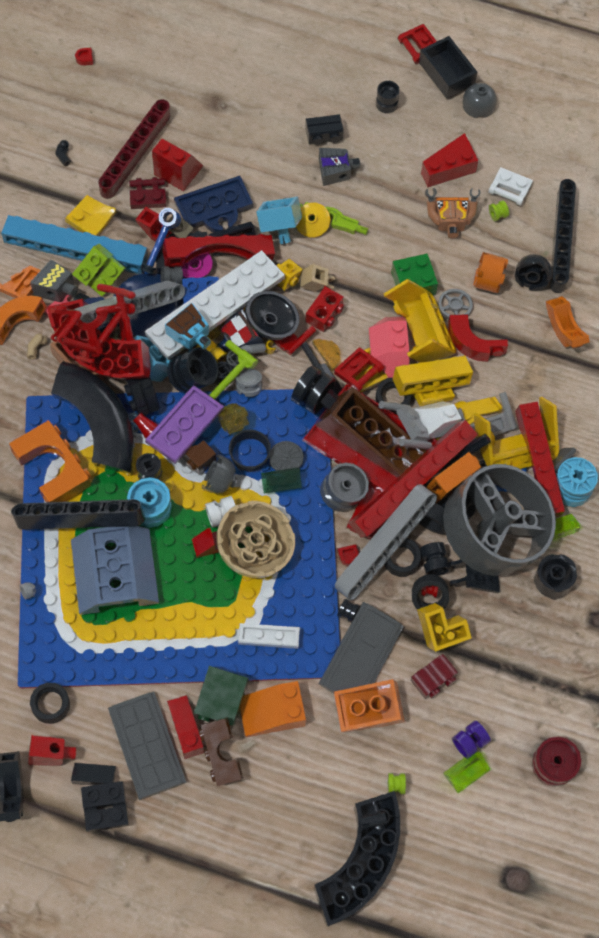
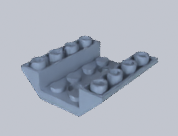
[71,526,159,615]

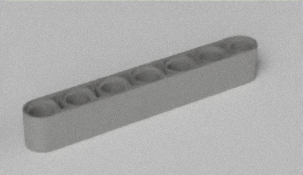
[74,280,185,325]
[335,484,437,600]

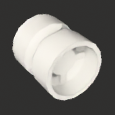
[205,496,235,528]

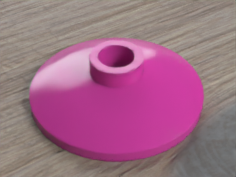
[178,253,213,278]

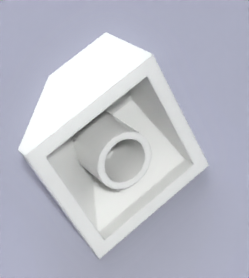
[412,401,462,440]

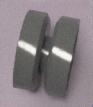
[320,463,369,512]

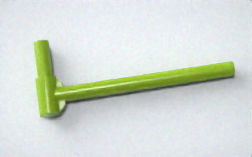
[208,340,258,400]

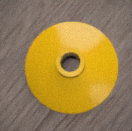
[296,202,331,238]

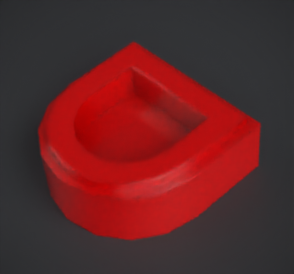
[75,47,93,66]
[337,544,359,566]

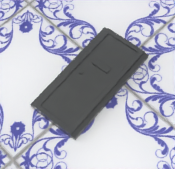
[318,602,404,694]
[108,692,186,800]

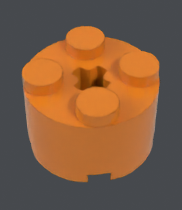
[473,252,508,293]

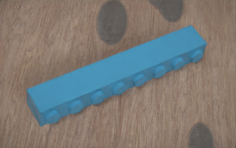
[1,215,148,274]

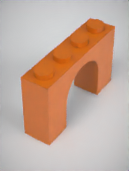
[9,420,91,502]

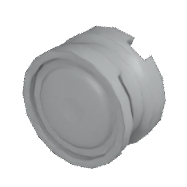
[236,369,262,397]

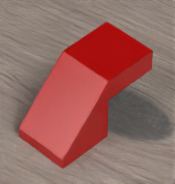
[135,207,171,242]

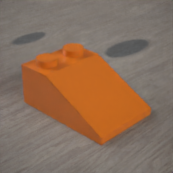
[334,679,405,732]
[240,681,306,738]

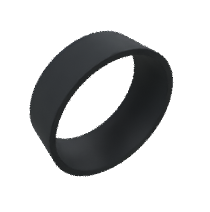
[229,430,271,472]

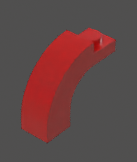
[448,314,508,362]

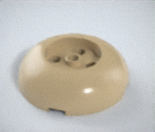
[216,501,295,578]

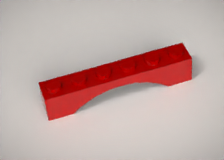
[162,234,275,267]
[515,401,565,518]

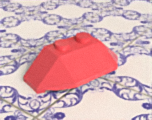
[369,316,409,378]

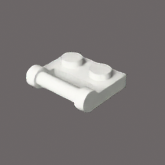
[488,167,533,206]

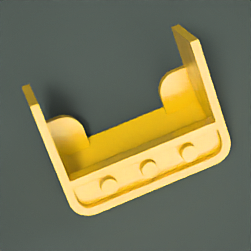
[383,279,456,362]
[474,397,559,469]

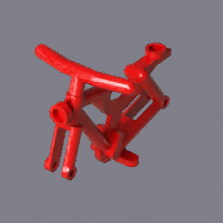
[50,284,136,363]

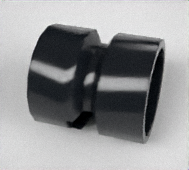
[376,80,400,114]
[136,453,163,481]
[420,542,451,576]

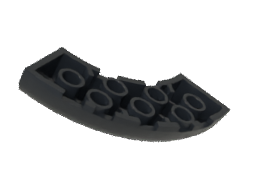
[51,361,135,475]
[314,791,400,927]

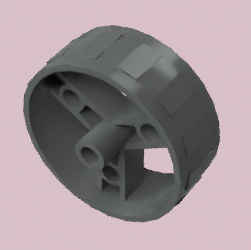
[443,464,556,576]

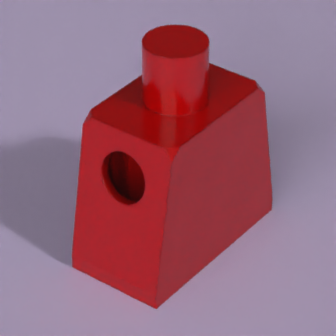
[28,735,76,766]

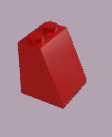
[152,139,203,191]

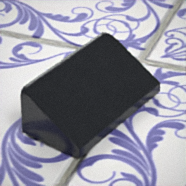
[71,763,116,785]

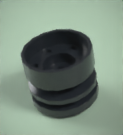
[167,347,218,393]

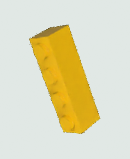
[393,356,473,396]

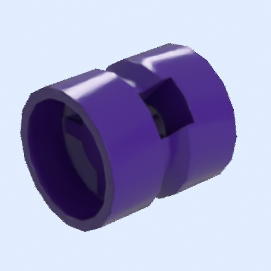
[452,720,491,759]

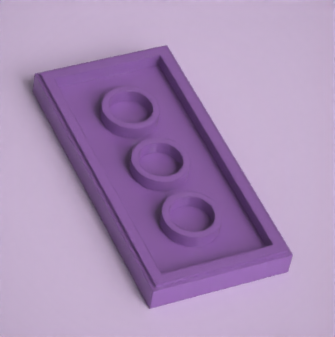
[145,385,224,464]

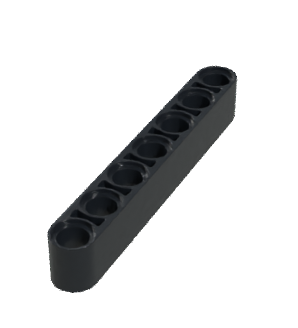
[550,179,576,293]
[11,499,146,530]

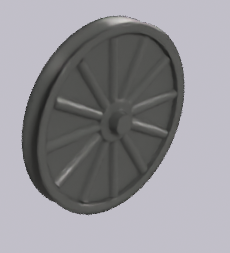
[269,441,304,474]

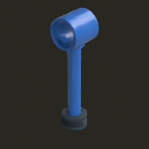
[140,208,181,275]

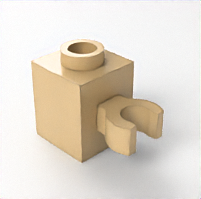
[300,264,335,292]

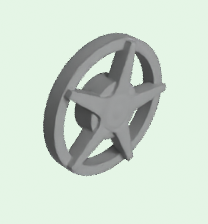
[438,289,473,319]

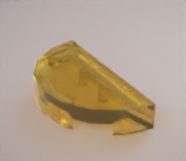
[312,339,340,371]

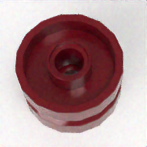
[532,737,582,787]

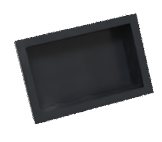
[419,36,478,99]

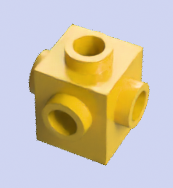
[276,259,303,291]

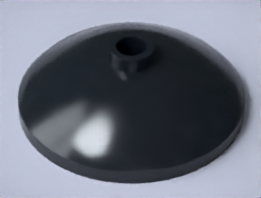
[245,291,299,340]

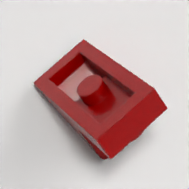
[192,528,219,558]

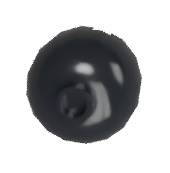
[514,254,552,291]

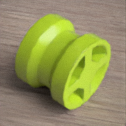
[489,200,509,222]
[387,773,406,794]

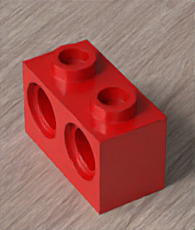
[305,286,345,332]

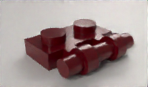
[129,177,166,209]

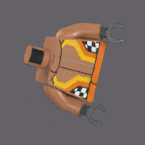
[425,188,480,239]

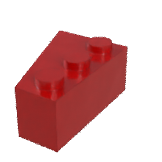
[421,133,479,188]

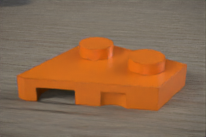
[0,265,41,298]

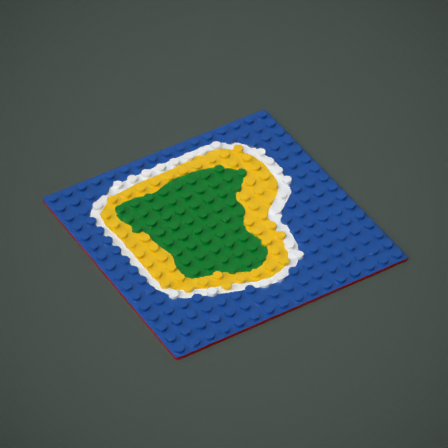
[18,389,340,689]

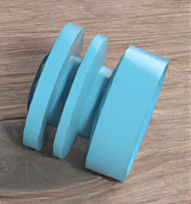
[556,457,598,507]

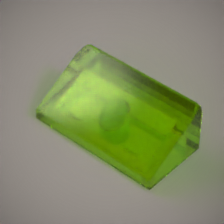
[552,514,581,541]
[443,751,491,793]

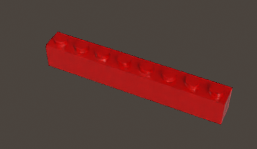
[349,420,478,538]

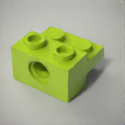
[72,243,125,297]

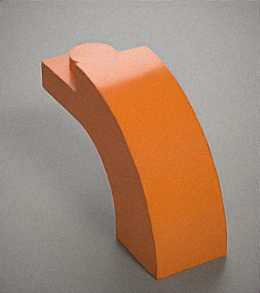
[0,296,47,345]
[546,296,590,348]

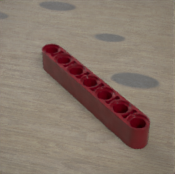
[98,99,171,199]

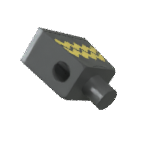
[30,260,78,302]

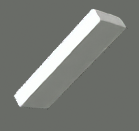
[238,623,300,649]

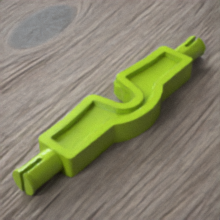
[299,202,369,235]

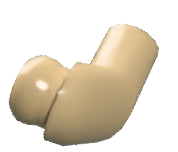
[27,334,47,359]

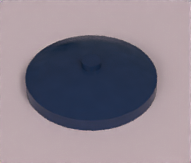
[113,273,184,338]

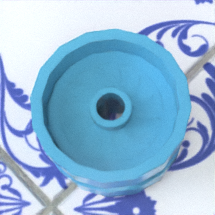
[127,477,172,528]

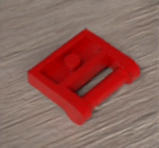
[397,24,437,64]
[334,347,384,392]

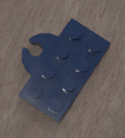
[174,176,253,233]

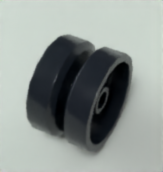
[291,365,336,415]

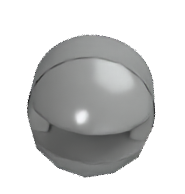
[20,582,36,600]

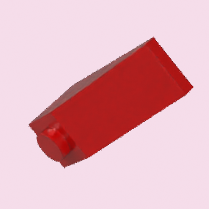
[167,695,204,759]

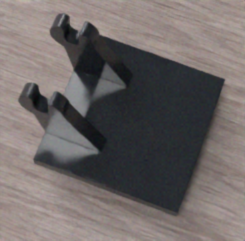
[449,559,500,593]

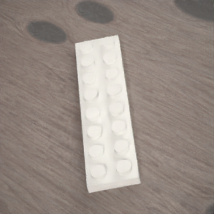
[145,250,285,360]

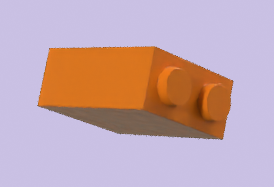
[426,452,481,504]

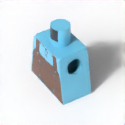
[165,303,211,349]

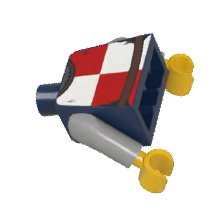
[217,306,276,354]

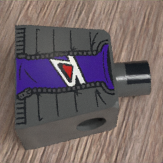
[319,148,360,186]

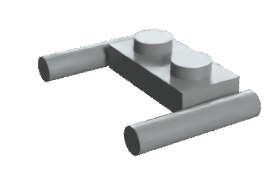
[457,392,517,445]
[379,401,432,449]

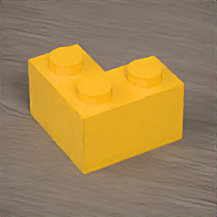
[417,603,472,652]

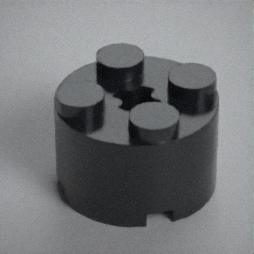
[534,554,577,600]

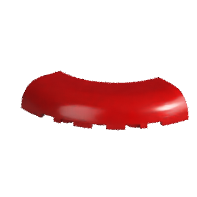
[47,299,151,379]

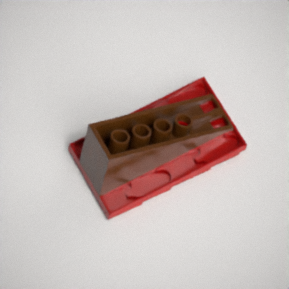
[302,384,437,492]

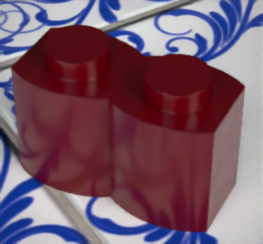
[410,654,458,700]

